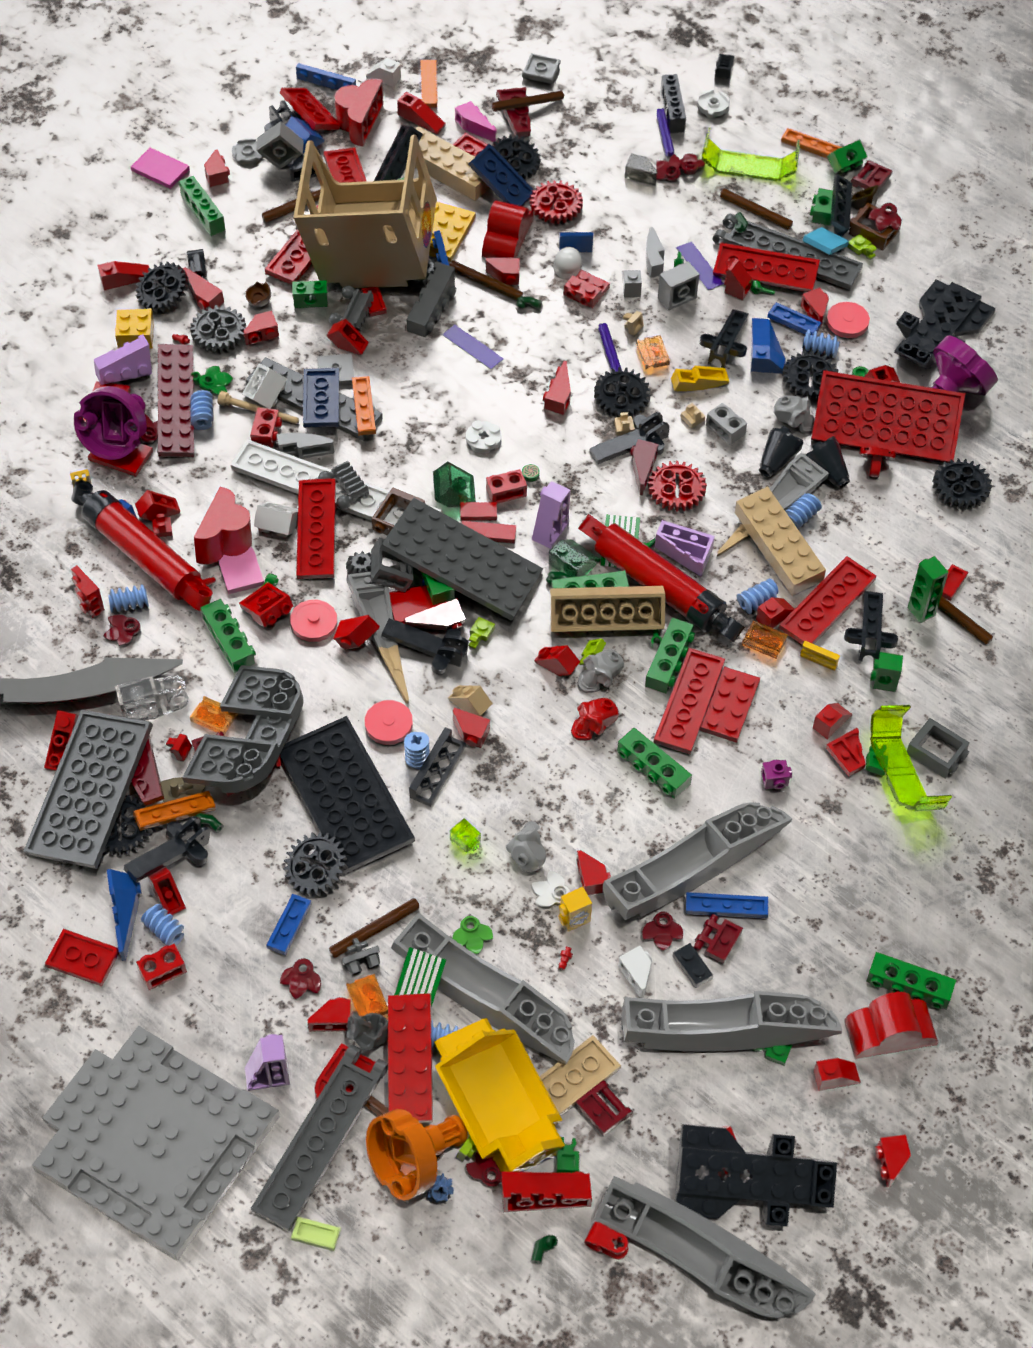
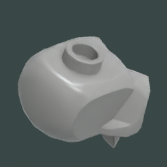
[774,396,815,433]
[577,649,624,693]
[506,821,546,872]

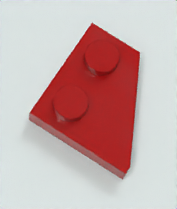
[826,728,866,777]

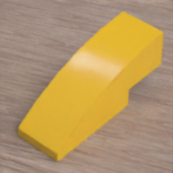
[671,365,730,391]

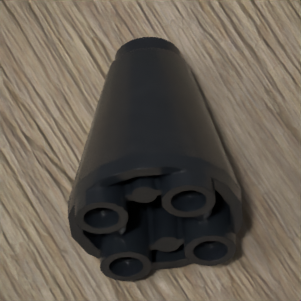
[759,426,804,477]
[806,436,850,489]

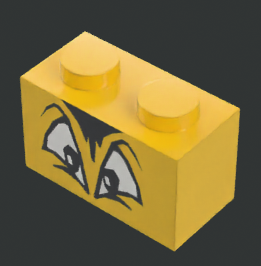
[558,887,592,931]

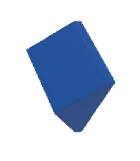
[286,116,325,153]
[558,232,593,253]

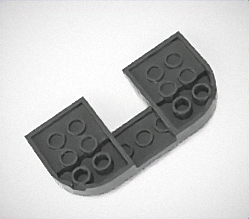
[182,665,304,793]

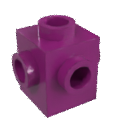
[761,759,792,789]

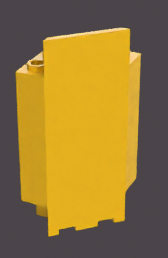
[434,1018,565,1173]

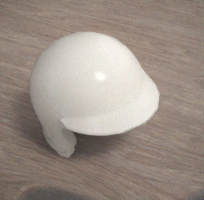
[553,247,582,279]

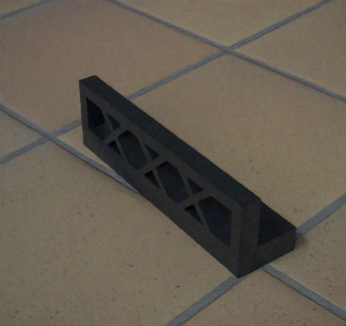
[373,125,423,181]
[830,174,853,237]
[409,727,466,807]

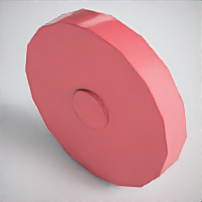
[826,302,870,338]
[290,600,337,642]
[365,700,413,745]

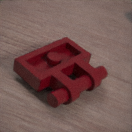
[693,914,743,964]

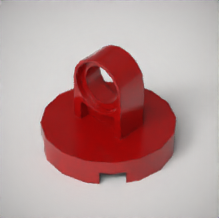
[859,447,896,478]

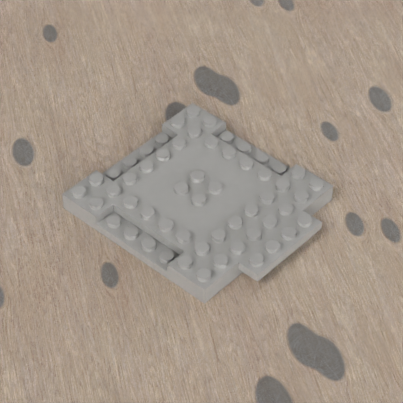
[32,1026,280,1261]

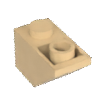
[448,685,493,716]

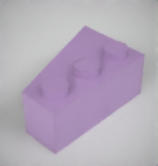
[93,334,152,385]
[532,481,570,549]
[655,520,715,577]
[245,1034,290,1091]

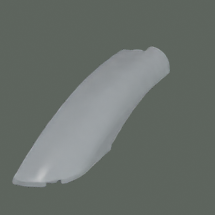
[594,1176,816,1318]

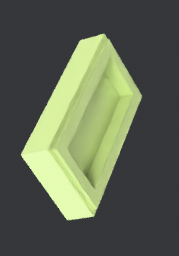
[291,1217,341,1251]

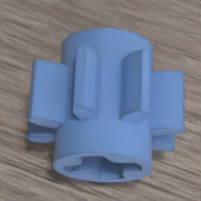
[428,1173,454,1203]

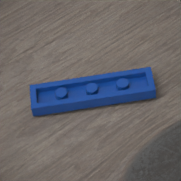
[295,63,356,90]
[686,892,768,919]

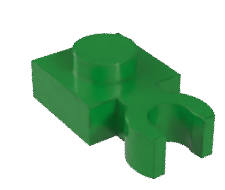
[865,742,888,776]
[752,1044,792,1066]
[556,1137,579,1173]

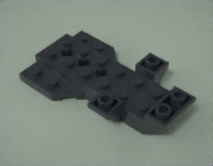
[894,279,996,369]
[675,1124,837,1227]

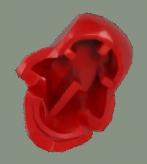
[571,698,619,741]

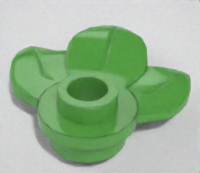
[452,916,493,955]

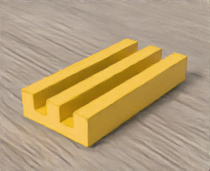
[70,469,91,487]
[800,641,840,671]

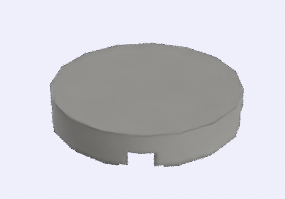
[232,138,263,165]

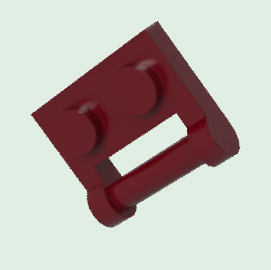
[850,160,892,190]
[575,1080,633,1136]

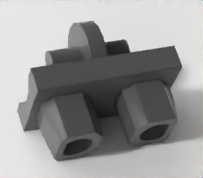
[341,938,380,975]

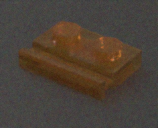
[636,335,670,369]
[742,620,788,659]
[190,696,238,735]
[346,974,388,1016]

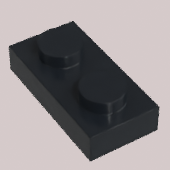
[672,943,713,988]

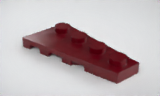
[496,87,531,137]

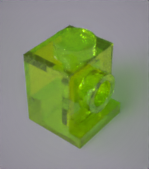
[449,818,481,853]

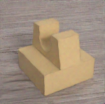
[623,311,644,336]
[681,403,706,428]
[614,412,635,436]

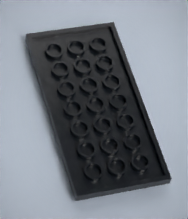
[280,716,415,874]

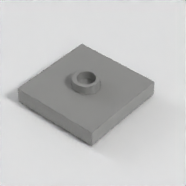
[522,53,561,84]
[317,354,354,385]

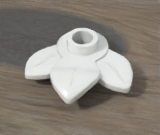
[532,870,570,907]

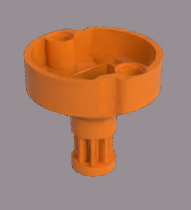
[366,1109,468,1200]

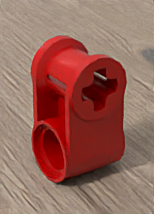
[584,1222,628,1260]

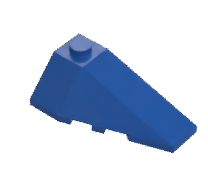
[750,318,786,374]
[107,869,142,961]

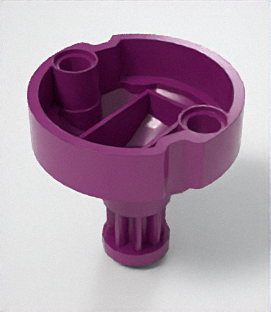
[932,335,998,396]
[74,386,147,460]

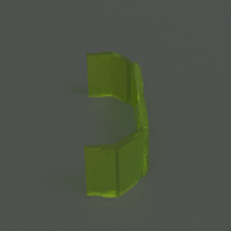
[702,127,801,181]
[870,705,952,811]

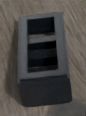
[714,53,735,79]

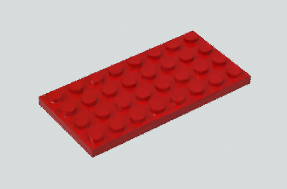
[811,370,965,463]

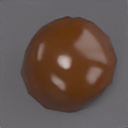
[245,281,271,307]

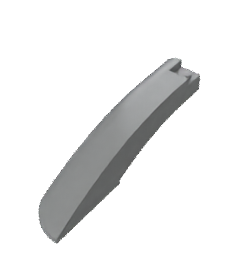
[0,657,183,704]
[603,802,792,920]
[391,913,574,1064]
[621,991,842,1051]

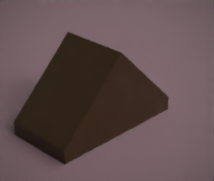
[851,185,880,210]

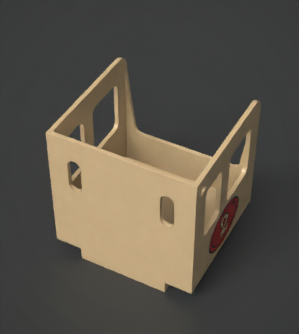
[293,135,437,289]

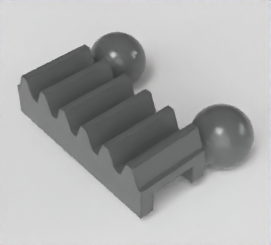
[329,286,374,329]
[318,461,369,510]

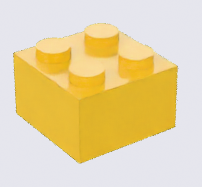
[115,309,154,349]

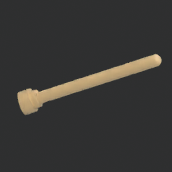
[217,391,299,424]

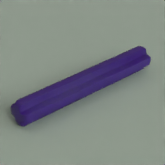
[656,108,675,157]
[598,323,622,371]

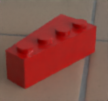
[501,1171,592,1213]

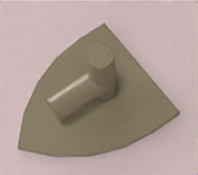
[161,777,206,802]

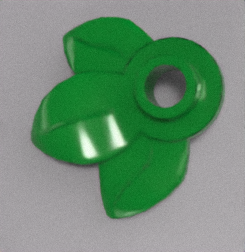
[199,366,233,395]

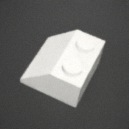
[242,363,287,409]
[253,501,298,537]

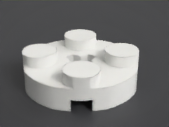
[697,90,729,119]
[466,420,502,453]

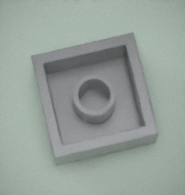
[256,121,304,169]
[657,262,700,311]

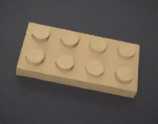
[540,1035,621,1116]

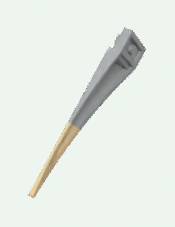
[717,452,829,556]
[346,572,409,703]

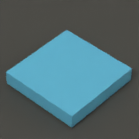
[803,227,849,255]

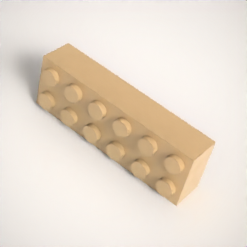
[415,126,490,201]
[735,486,826,596]
[550,586,665,632]

